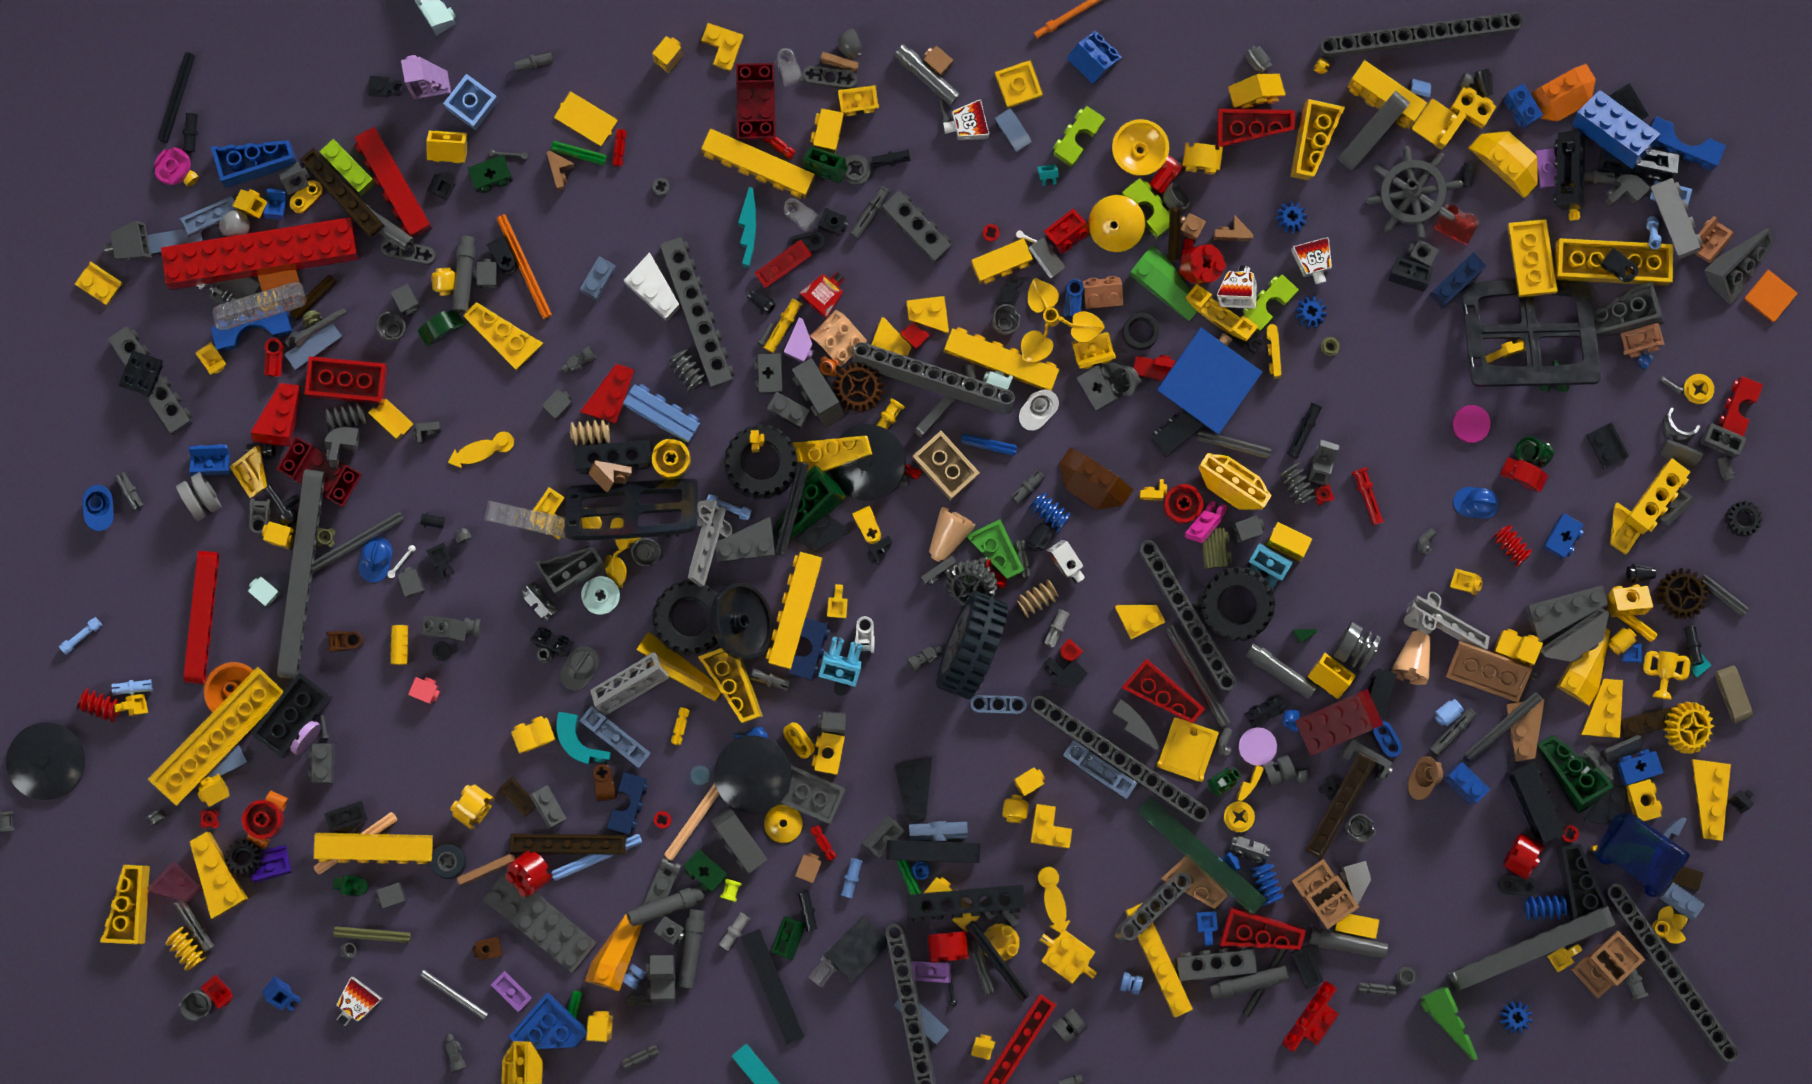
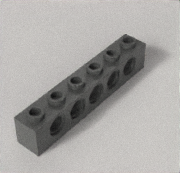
[108,326,193,436]

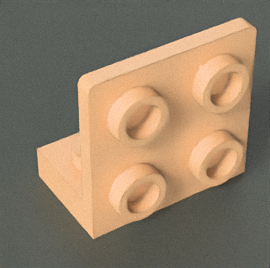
[809,310,867,367]

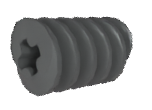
[668,349,706,393]
[325,401,367,432]
[1280,462,1317,505]

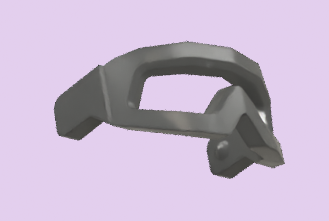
[1663,407,1701,442]

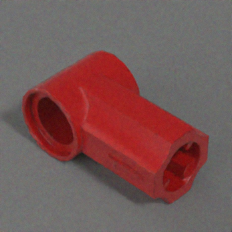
[1149,155,1184,195]
[264,338,285,377]

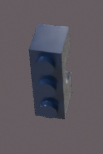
[1429,252,1487,308]
[790,618,830,681]
[607,772,649,835]

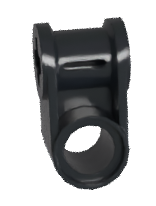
[486,236,517,275]
[1600,248,1638,283]

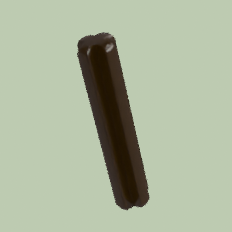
[1168,207,1181,262]
[290,275,336,320]

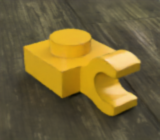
[749,430,764,452]
[827,584,848,618]
[114,694,148,716]
[1547,943,1582,972]

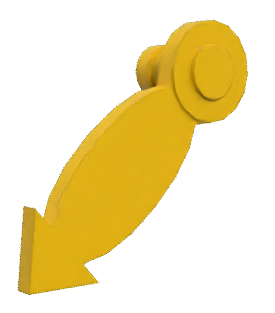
[448,431,514,469]
[1038,867,1070,933]

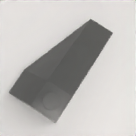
[1705,228,1774,304]
[1593,282,1664,337]

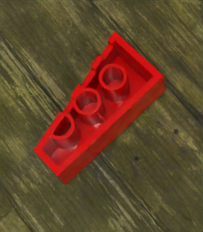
[1216,109,1295,148]
[1121,658,1205,724]
[1219,906,1306,950]

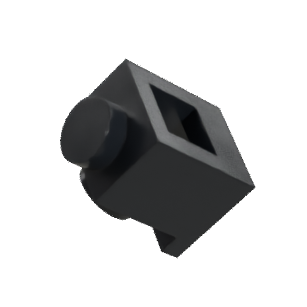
[818,207,849,237]

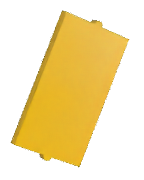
[554,91,618,147]

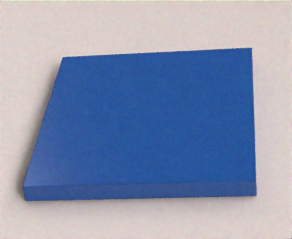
[1156,327,1262,434]

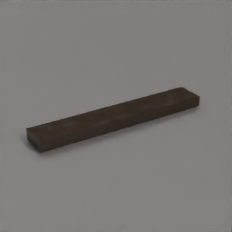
[300,148,385,239]
[1305,751,1377,860]
[509,834,627,855]

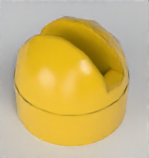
[1313,57,1330,74]
[183,171,199,187]

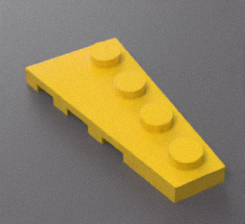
[792,436,872,472]
[1691,759,1731,841]

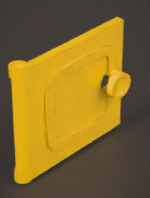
[1156,717,1219,783]

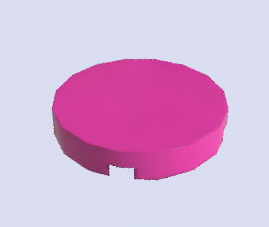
[154,147,191,185]
[1452,405,1491,443]

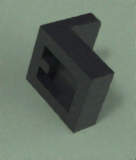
[867,536,893,565]

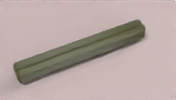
[333,927,411,943]

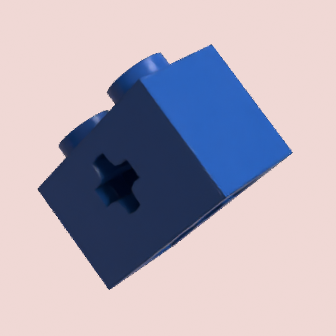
[1542,513,1584,559]
[1616,749,1663,786]

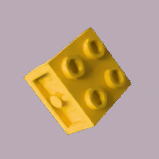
[1411,99,1467,150]

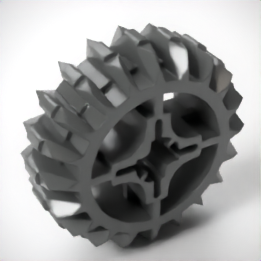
[945,559,997,606]

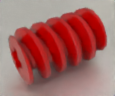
[1491,525,1532,568]
[77,688,120,723]

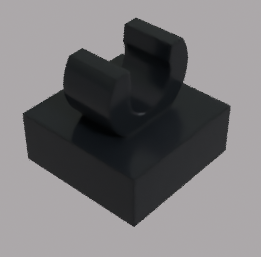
[1727,789,1754,814]

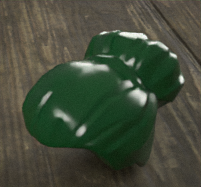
[1515,436,1554,467]

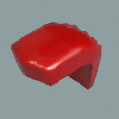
[984,559,1007,589]

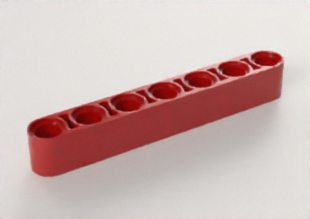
[184,550,219,684]

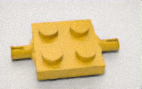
[1039,929,1097,984]

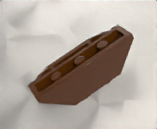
[1059,448,1134,510]

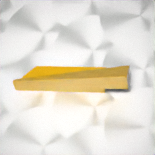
[637,632,721,702]

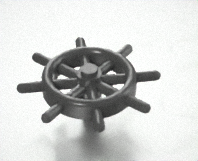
[1365,146,1463,240]

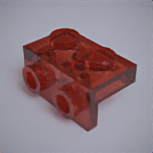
[1434,204,1479,245]

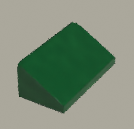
[771,916,805,960]

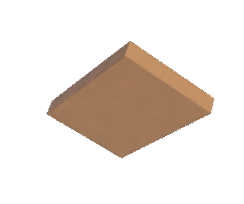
[457,854,516,886]

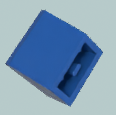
[1066,31,1122,84]

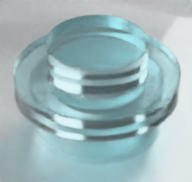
[690,766,710,785]

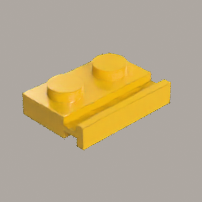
[75,261,123,306]

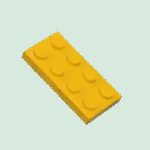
[1507,219,1557,297]

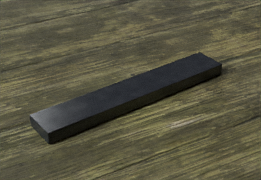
[742,929,804,1045]

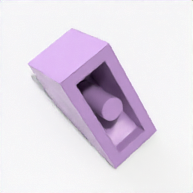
[784,318,814,363]

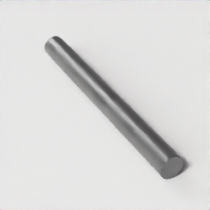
[420,970,488,1020]

